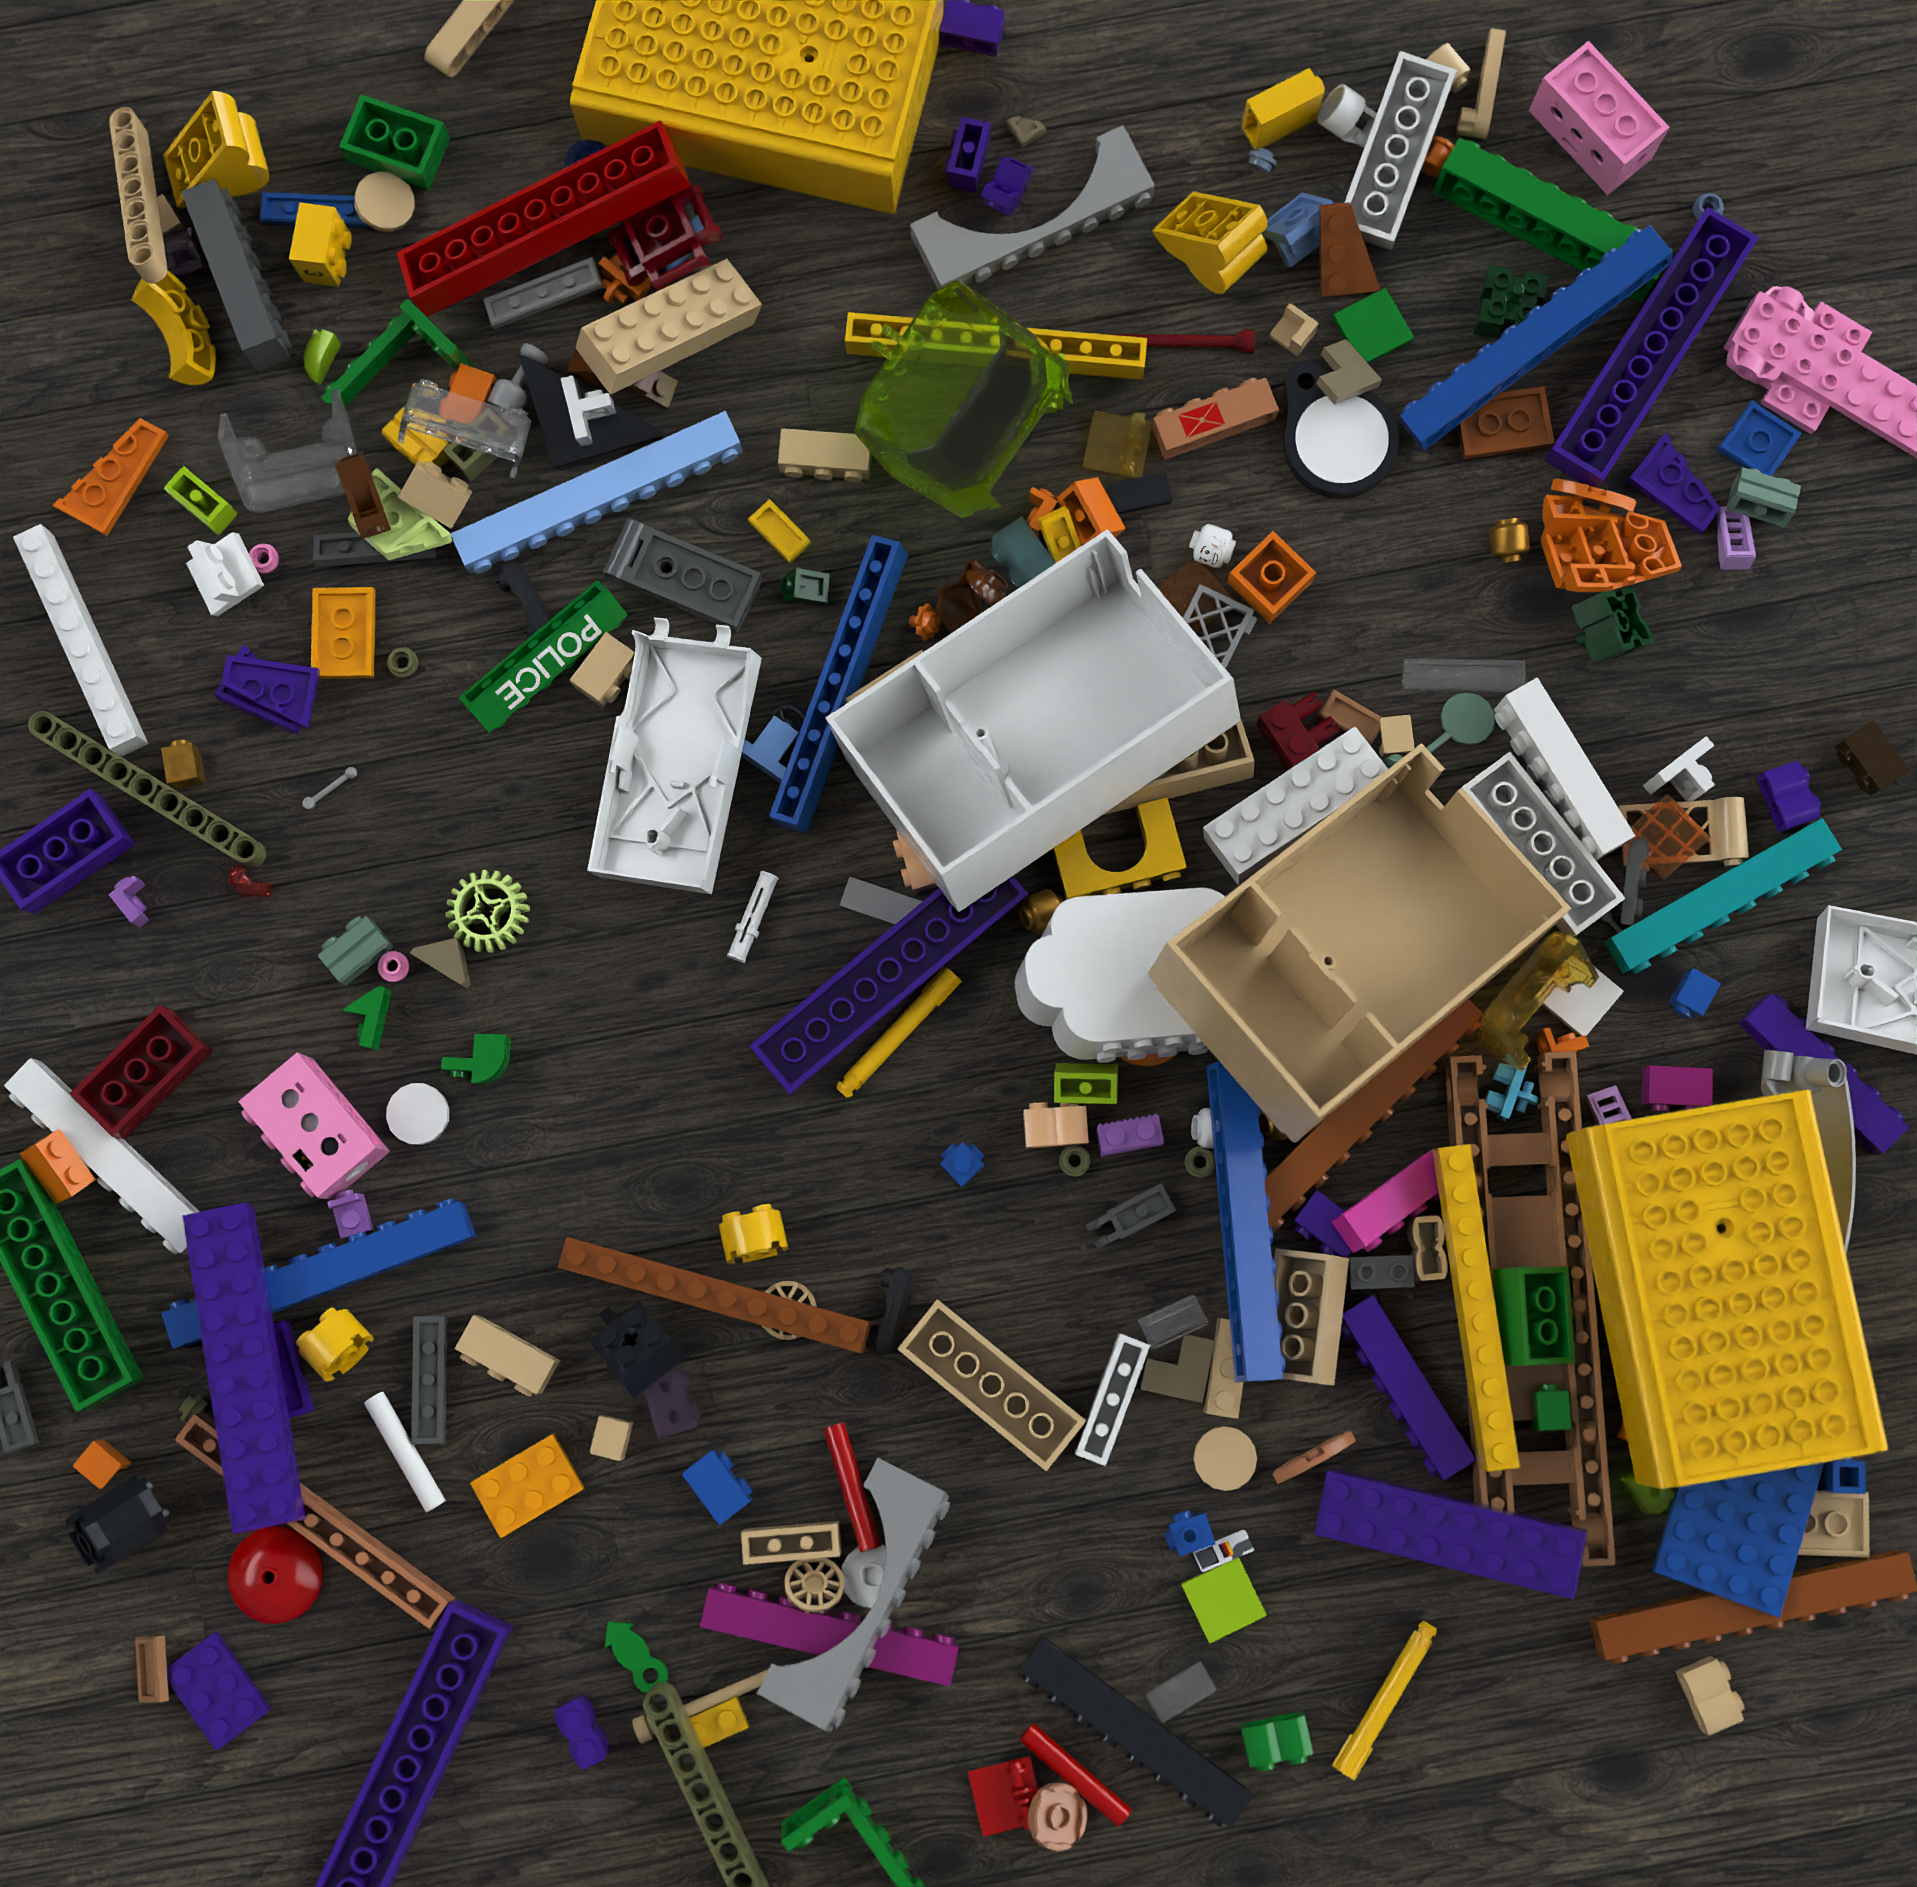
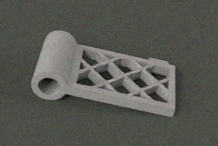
[1183,584,1257,669]

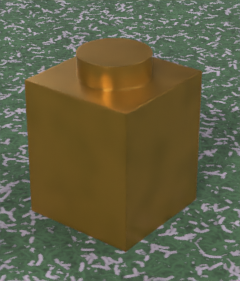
[161,740,206,789]

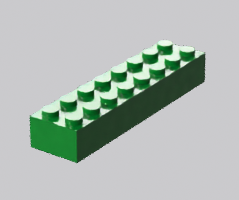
[1432,137,1673,303]
[0,1159,145,1412]

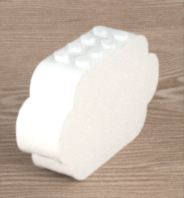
[1015,888,1224,1063]

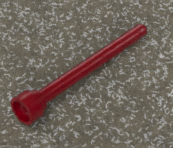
[1115,329,1255,354]

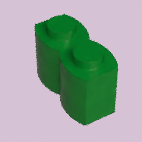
[1240,1711,1313,1771]

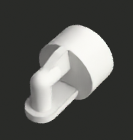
[1317,84,1377,148]

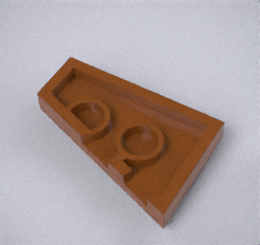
[1319,202,1380,297]

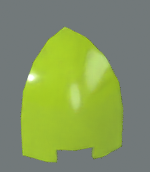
[303,329,341,385]

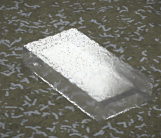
[1138,1294,1209,1350]
[1145,1661,1217,1723]

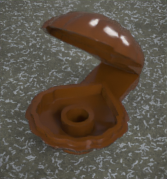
[936,558,1008,633]

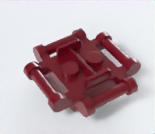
[607,185,723,291]

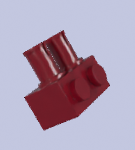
[1256,691,1340,771]

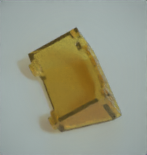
[1477,932,1599,1072]

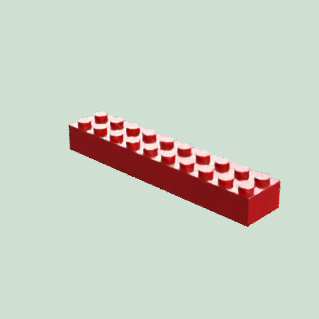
[397,120,691,317]

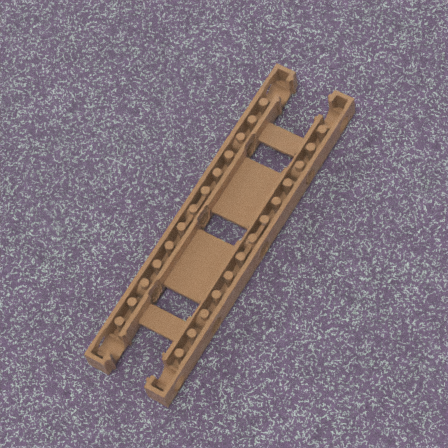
[1444,1051,1615,1566]

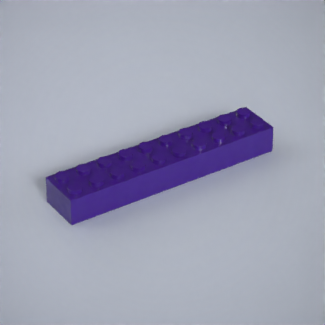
[1544,207,1759,488]
[750,876,1028,1095]
[182,1202,306,1534]
[315,1599,513,1887]

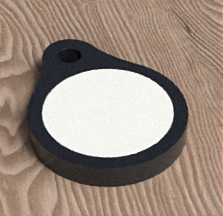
[1283,361,1399,499]

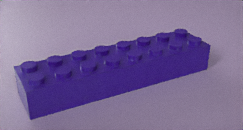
[1315,1468,1588,1599]

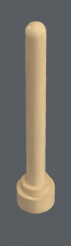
[632,1669,769,1744]

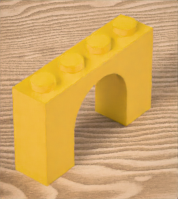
[1052,797,1187,900]

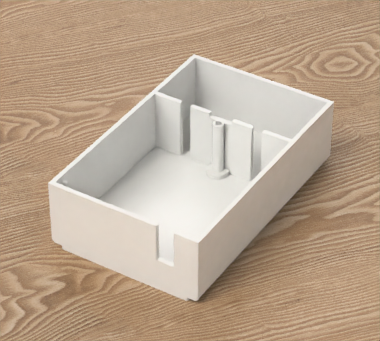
[825,529,1241,912]

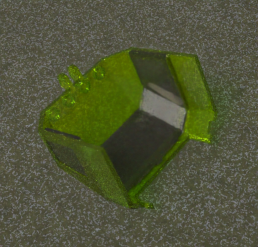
[854,279,1073,518]

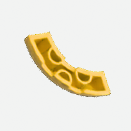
[131,270,216,385]

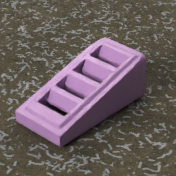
[1716,506,1756,570]
[1586,1085,1632,1126]

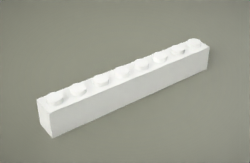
[13,524,148,757]
[4,1058,200,1255]

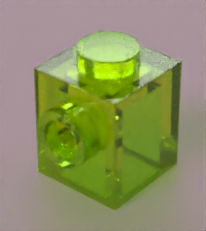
[1619,1470,1675,1515]

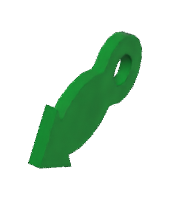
[605,1621,669,1693]

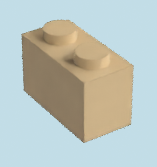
[398,460,473,529]
[570,632,635,708]

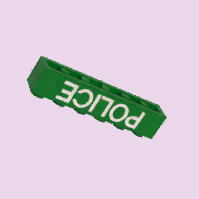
[458,580,628,733]

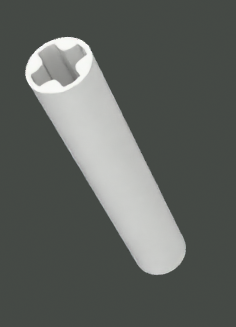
[364,1392,446,1513]

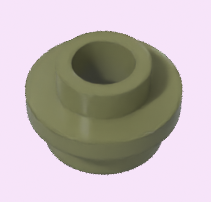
[387,647,418,678]
[1059,1145,1090,1177]
[1184,1147,1215,1178]
[179,1393,208,1422]

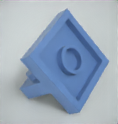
[1261,192,1333,267]

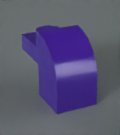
[981,156,1034,216]

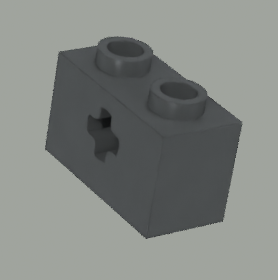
[1346,1255,1415,1290]

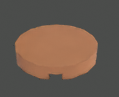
[1028,1782,1087,1851]

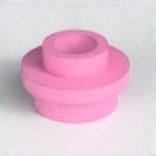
[249,544,279,574]
[378,951,409,982]

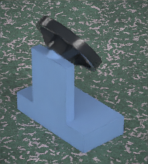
[741,704,806,784]

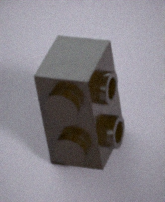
[1834,720,1910,796]

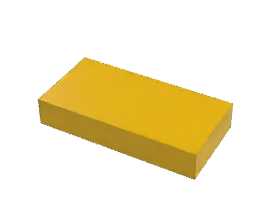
[748,499,811,563]

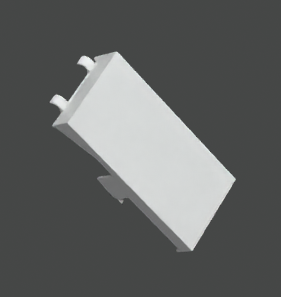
[587,617,762,894]
[1806,905,1917,1054]

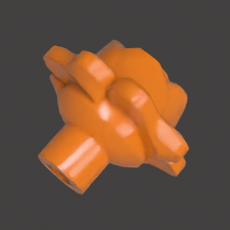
[909,604,941,641]

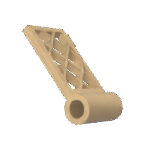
[1618,797,1749,872]

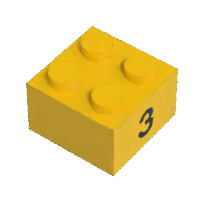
[289,202,352,287]

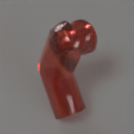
[228,865,271,897]

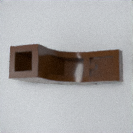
[566,348,678,409]
[334,451,391,539]

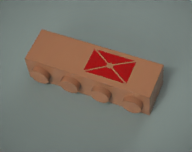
[1152,378,1279,460]

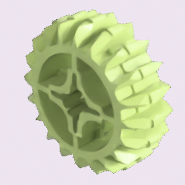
[446,870,530,953]

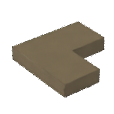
[1316,339,1382,405]
[1140,1334,1215,1403]

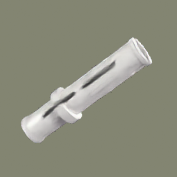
[727,871,779,963]

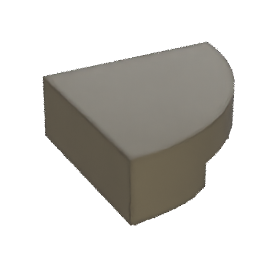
[1006,116,1047,148]

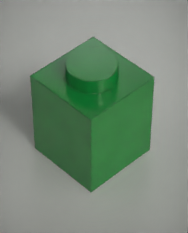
[1530,1384,1572,1431]

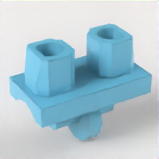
[1485,1063,1539,1121]

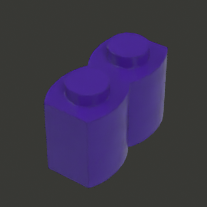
[1757,760,1821,833]
[555,1694,610,1770]

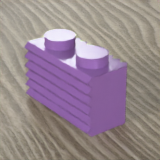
[1096,1113,1164,1157]

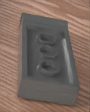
[602,518,763,633]

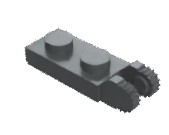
[1620,837,1650,925]
[1085,1183,1176,1249]
[0,1360,39,1454]

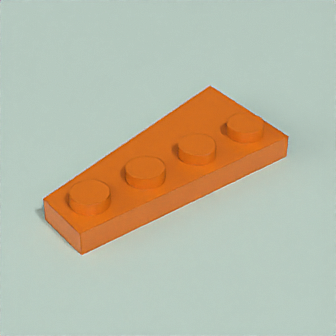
[53,418,169,536]

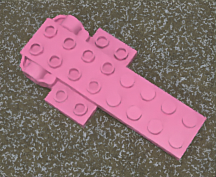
[1723,286,1917,458]

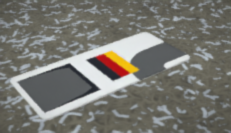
[1193,1530,1254,1572]

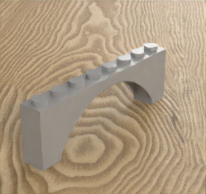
[910,125,1155,297]
[757,1458,950,1732]

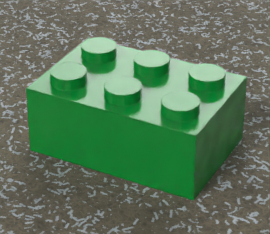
[339,94,450,190]
[1493,1266,1575,1366]

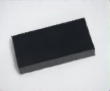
[1107,472,1172,515]

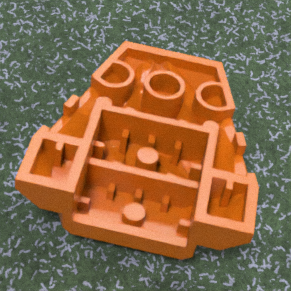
[1541,495,1682,592]

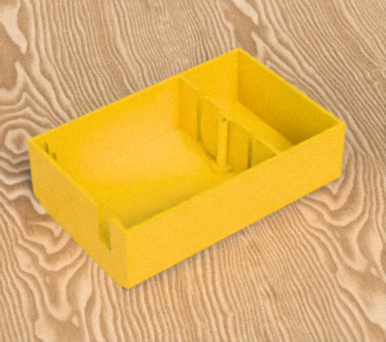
[570,0,944,214]
[1566,1090,1888,1489]

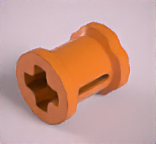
[1421,136,1454,177]

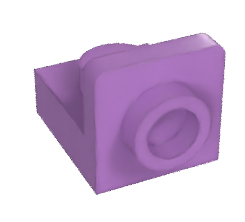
[108,876,149,928]
[327,1189,374,1239]

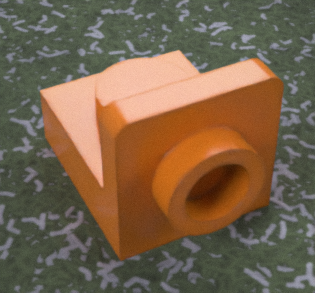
[1026,487,1058,541]
[1536,1027,1589,1054]

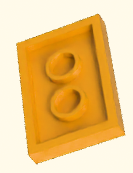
[311,587,376,679]
[470,1434,585,1538]

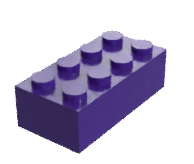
[0,789,135,915]

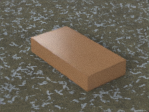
[1317,690,1382,746]
[135,1635,169,1703]

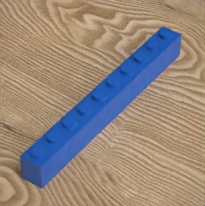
[1400,225,1673,451]
[769,535,908,834]
[1206,1061,1285,1383]
[161,1198,477,1349]

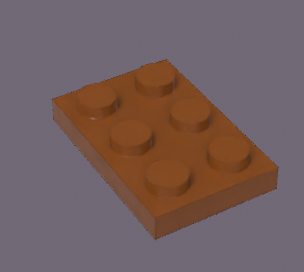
[1458,386,1555,460]

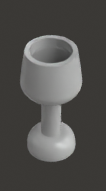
[486,343,549,420]

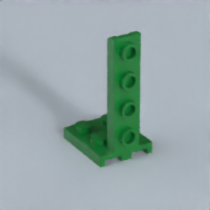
[321,298,474,411]
[781,1776,925,1887]

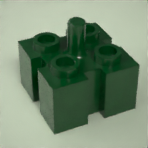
[1473,265,1549,338]
[1571,586,1655,663]

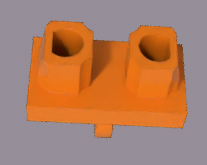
[599,254,652,304]

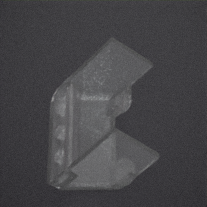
[398,380,531,478]
[218,389,357,513]

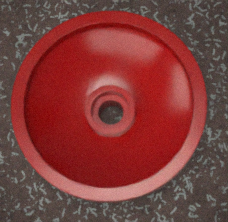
[228,1526,324,1624]

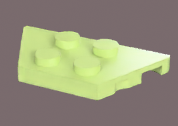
[348,468,453,560]

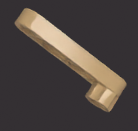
[1456,28,1506,139]

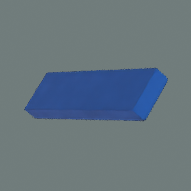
[259,192,373,229]

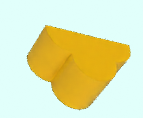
[164,91,270,208]
[1152,191,1268,294]

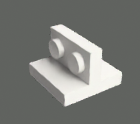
[561,376,616,446]
[186,532,264,616]
[1643,736,1715,802]

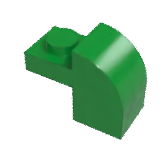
[441,1033,511,1086]

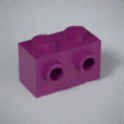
[1641,1065,1713,1112]

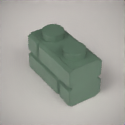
[1727,467,1801,528]
[318,916,394,986]

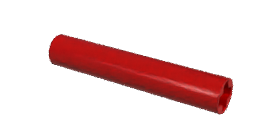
[823,1423,882,1553]
[1019,1723,1132,1827]

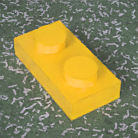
[1037,506,1081,564]
[678,1697,749,1748]

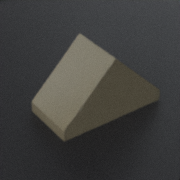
[410,938,471,989]

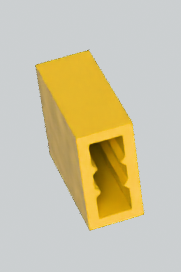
[1241,68,1325,151]

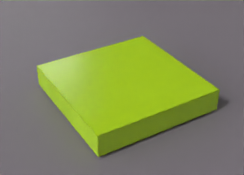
[1181,1557,1267,1644]

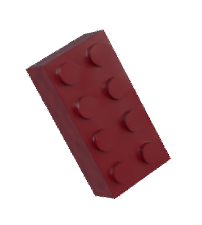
[69,1004,213,1140]

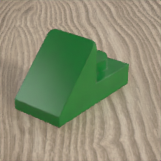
[342,986,392,1051]

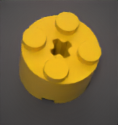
[719,1204,788,1264]
[296,1307,374,1382]

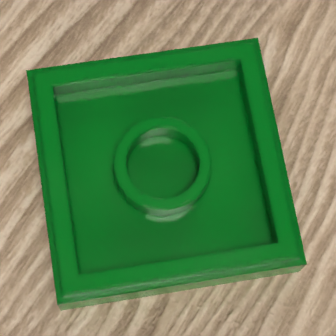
[1332,288,1415,364]

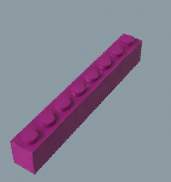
[700,1582,959,1686]

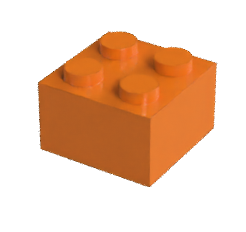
[1227,531,1316,624]

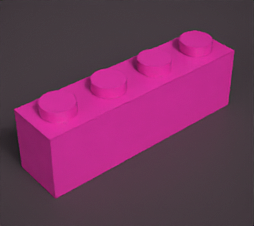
[1331,1149,1439,1253]

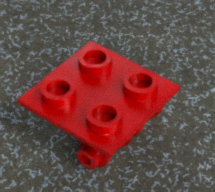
[968,1756,1038,1837]

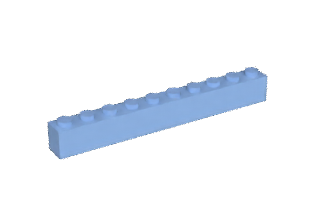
[450,411,743,574]

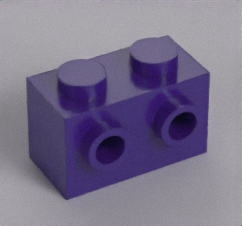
[943,117,990,193]

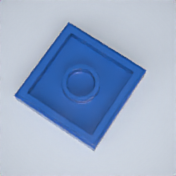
[1716,400,1802,476]

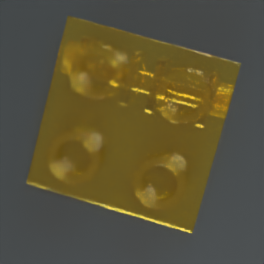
[1082,410,1153,478]

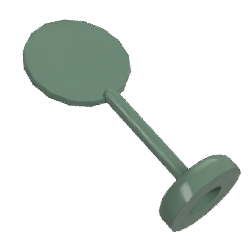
[1383,692,1495,769]

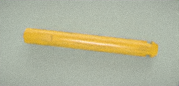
[836,966,962,1098]
[1332,1620,1437,1780]

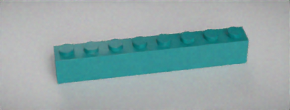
[1604,818,1842,974]

